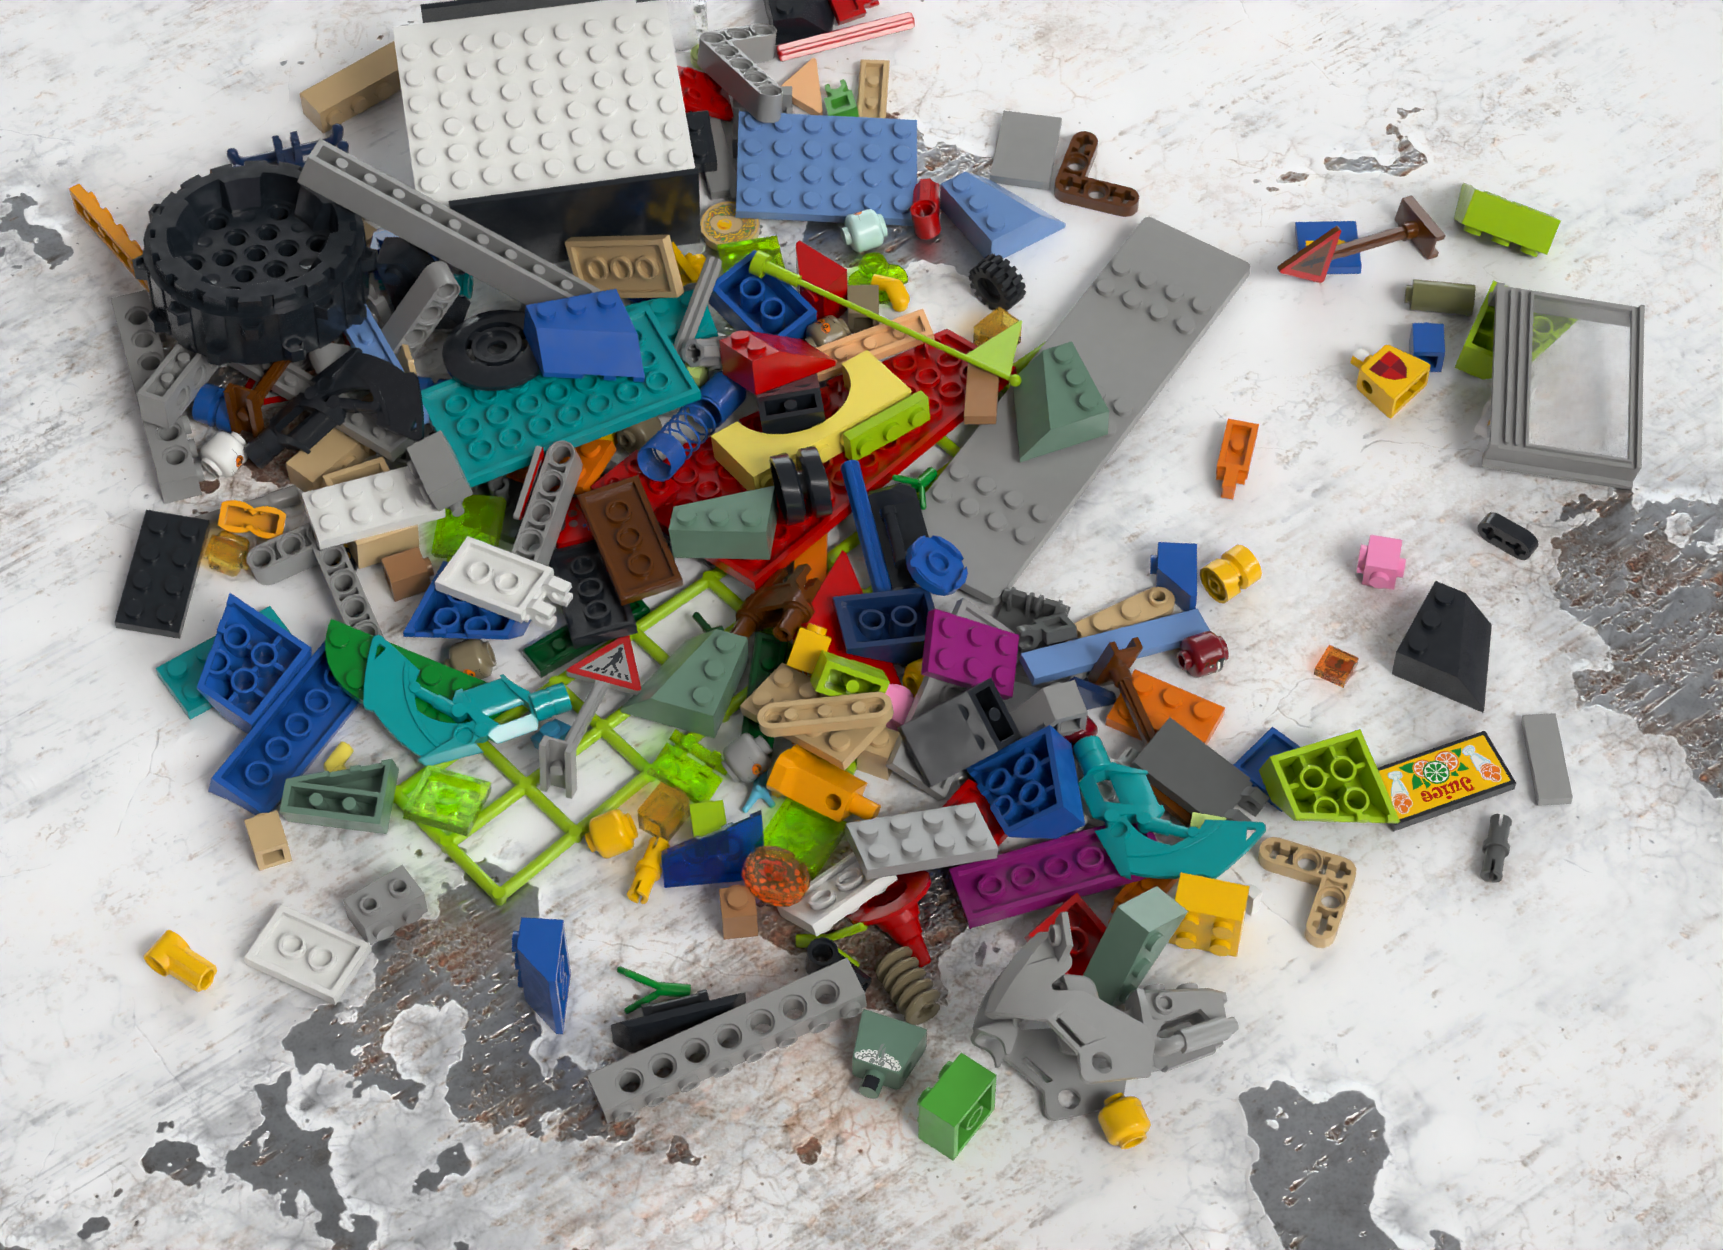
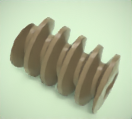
[874,946,941,1026]

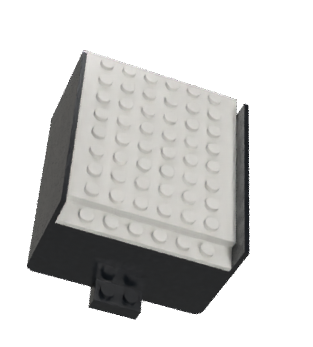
[392,0,717,274]

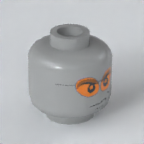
[721,733,773,783]

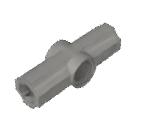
[682,336,729,371]

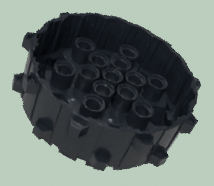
[132,160,378,366]

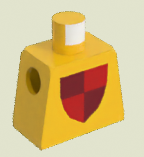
[1350,345,1431,419]

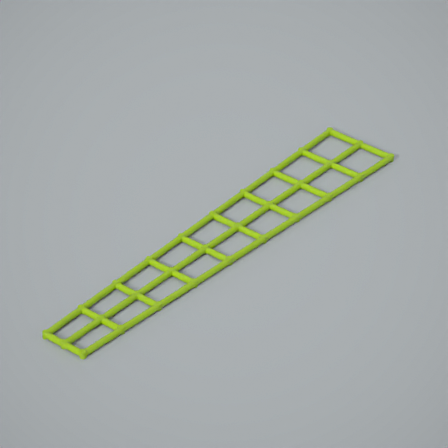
[393,341,1046,906]

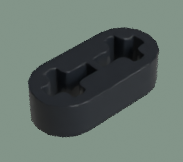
[1477,512,1538,560]

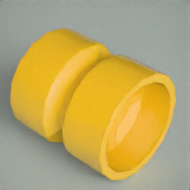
[1200,544,1262,604]

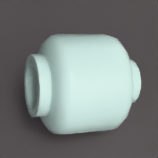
[840,209,887,252]

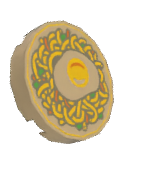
[700,201,760,253]

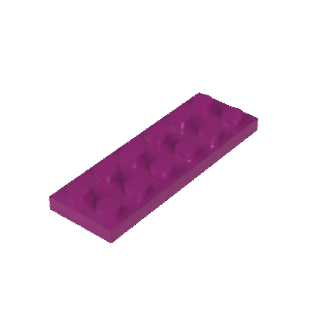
[949,823,1157,929]

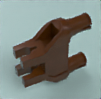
[730,564,822,642]

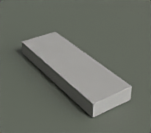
[1521,713,1573,806]

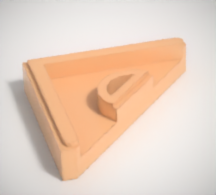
[781,58,823,115]

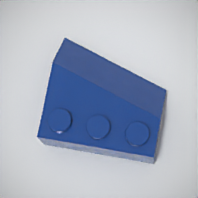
[523,289,645,382]
[403,561,532,640]
[197,593,312,734]
[966,725,1085,839]

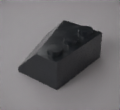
[1392,581,1492,713]

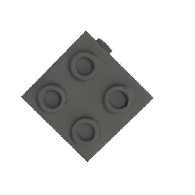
[996,587,1071,650]

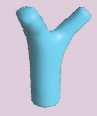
[742,770,776,813]

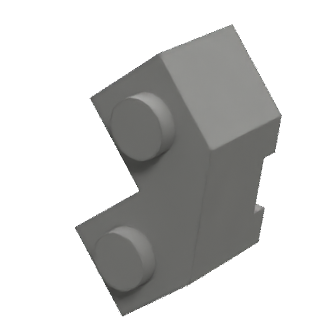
[1010,680,1088,742]

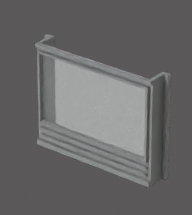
[1481,282,1645,490]

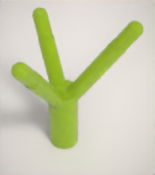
[796,922,868,967]

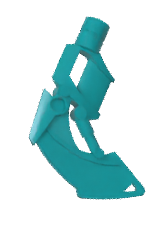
[363,635,572,767]
[1073,736,1266,880]

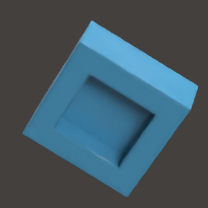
[530,718,571,750]

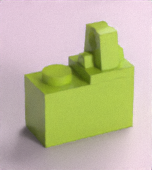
[810,650,890,696]

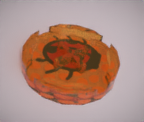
[742,846,811,907]

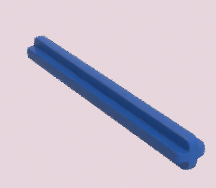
[841,460,893,593]

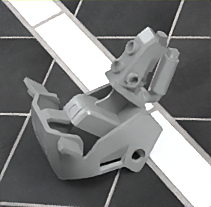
[971,912,1238,1121]

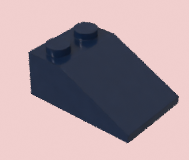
[832,588,935,666]

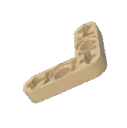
[1258,837,1356,948]

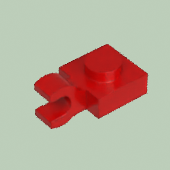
[828,0,880,25]

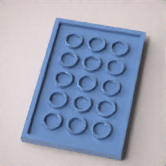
[736,111,917,226]

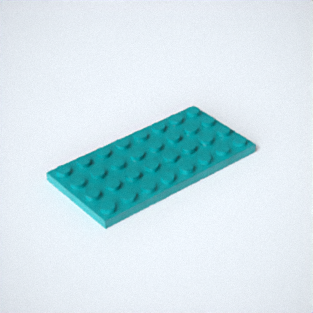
[421,304,701,488]

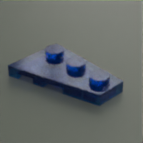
[661,810,765,888]

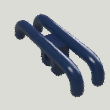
[226,123,349,167]

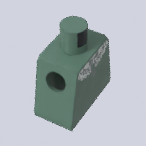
[852,1009,927,1099]

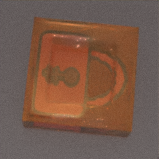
[1314,645,1359,688]

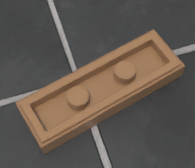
[964,351,999,424]

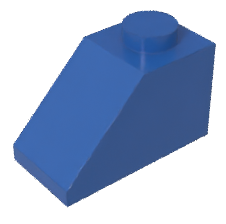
[1150,542,1197,612]

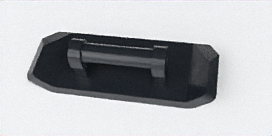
[867,483,929,590]
[611,989,746,1053]

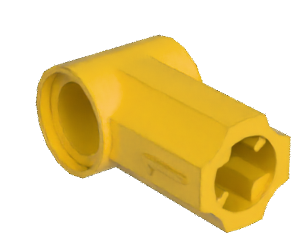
[143,930,217,992]

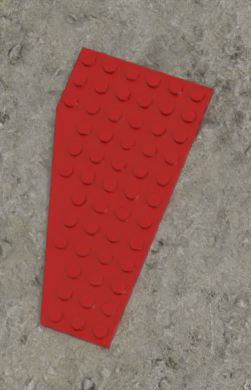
[654,329,1017,591]

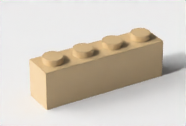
[300,41,401,134]
[286,392,376,492]

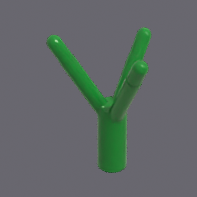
[892,467,937,510]
[617,966,691,1014]

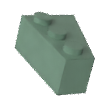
[279,759,399,834]
[1083,886,1189,1008]

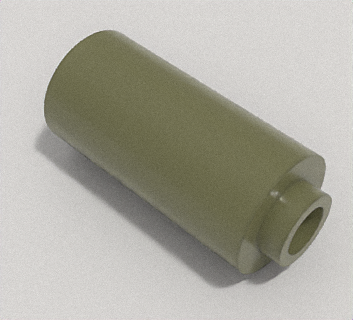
[1404,279,1475,315]

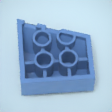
[940,171,1066,259]

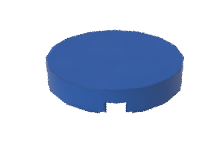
[905,535,968,596]

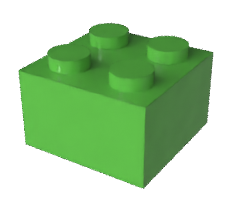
[917,1053,997,1161]

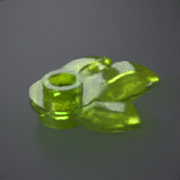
[848,252,908,304]

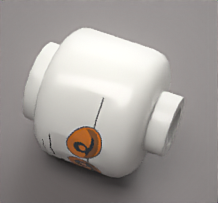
[200,431,248,478]

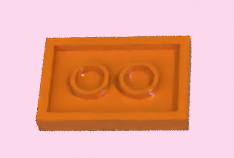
[506,439,617,495]
[1105,669,1225,745]

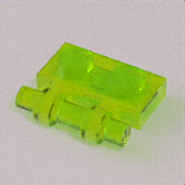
[647,729,727,803]

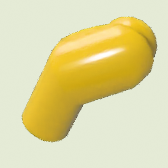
[871,274,910,312]

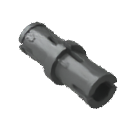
[1480,814,1512,883]

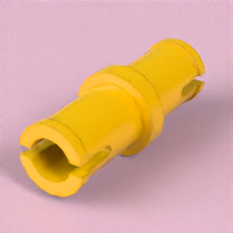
[627,837,670,904]

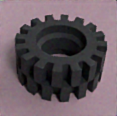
[968,254,1026,313]

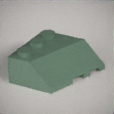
[1013,341,1109,462]
[621,629,749,738]

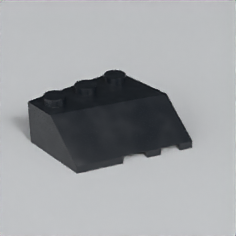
[763,0,835,45]

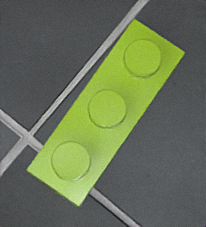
[843,390,930,461]

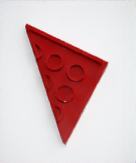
[793,550,902,685]

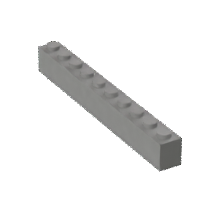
[297,138,600,305]

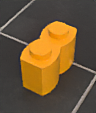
[217,500,287,539]

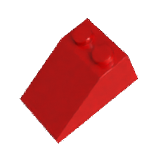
[719,331,836,395]

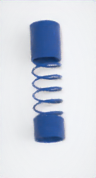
[637,371,746,482]

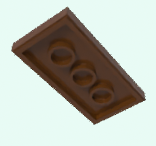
[577,475,683,606]

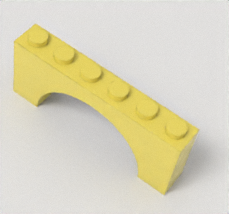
[711,350,912,491]

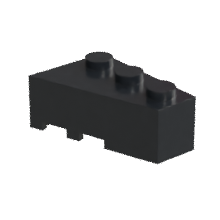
[376,237,471,329]

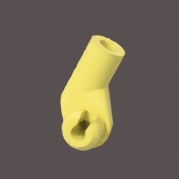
[323,742,354,772]

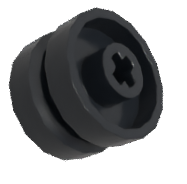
[769,445,833,526]

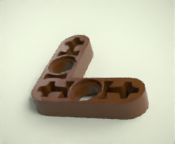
[1054,131,1139,217]

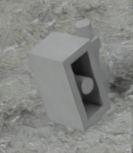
[406,430,473,517]

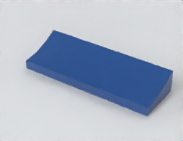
[208,641,361,815]

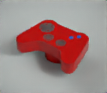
[556,497,594,549]

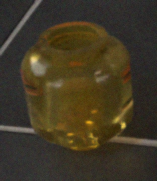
[203,530,250,577]

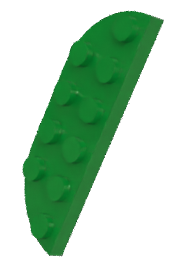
[325,619,507,723]

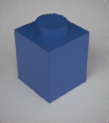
[1409,322,1445,372]

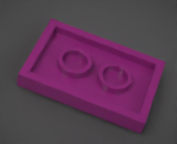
[921,609,1019,700]

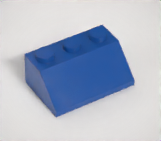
[512,917,571,1034]

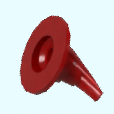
[845,870,932,968]

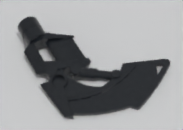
[243,348,424,469]

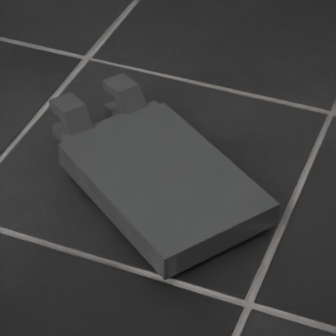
[1130,717,1269,821]

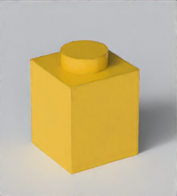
[786,623,832,674]

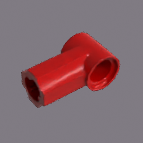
[910,178,941,240]

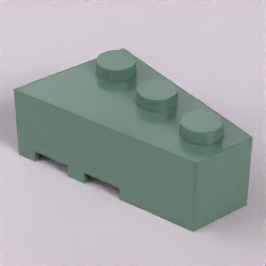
[669,486,779,560]

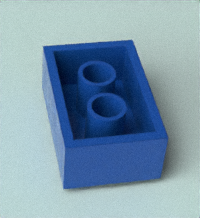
[709,250,817,339]

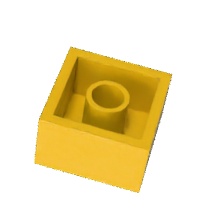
[1168,872,1250,957]

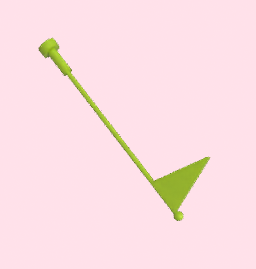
[749,250,1023,387]

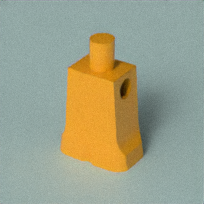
[766,744,881,823]

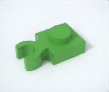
[824,79,859,117]

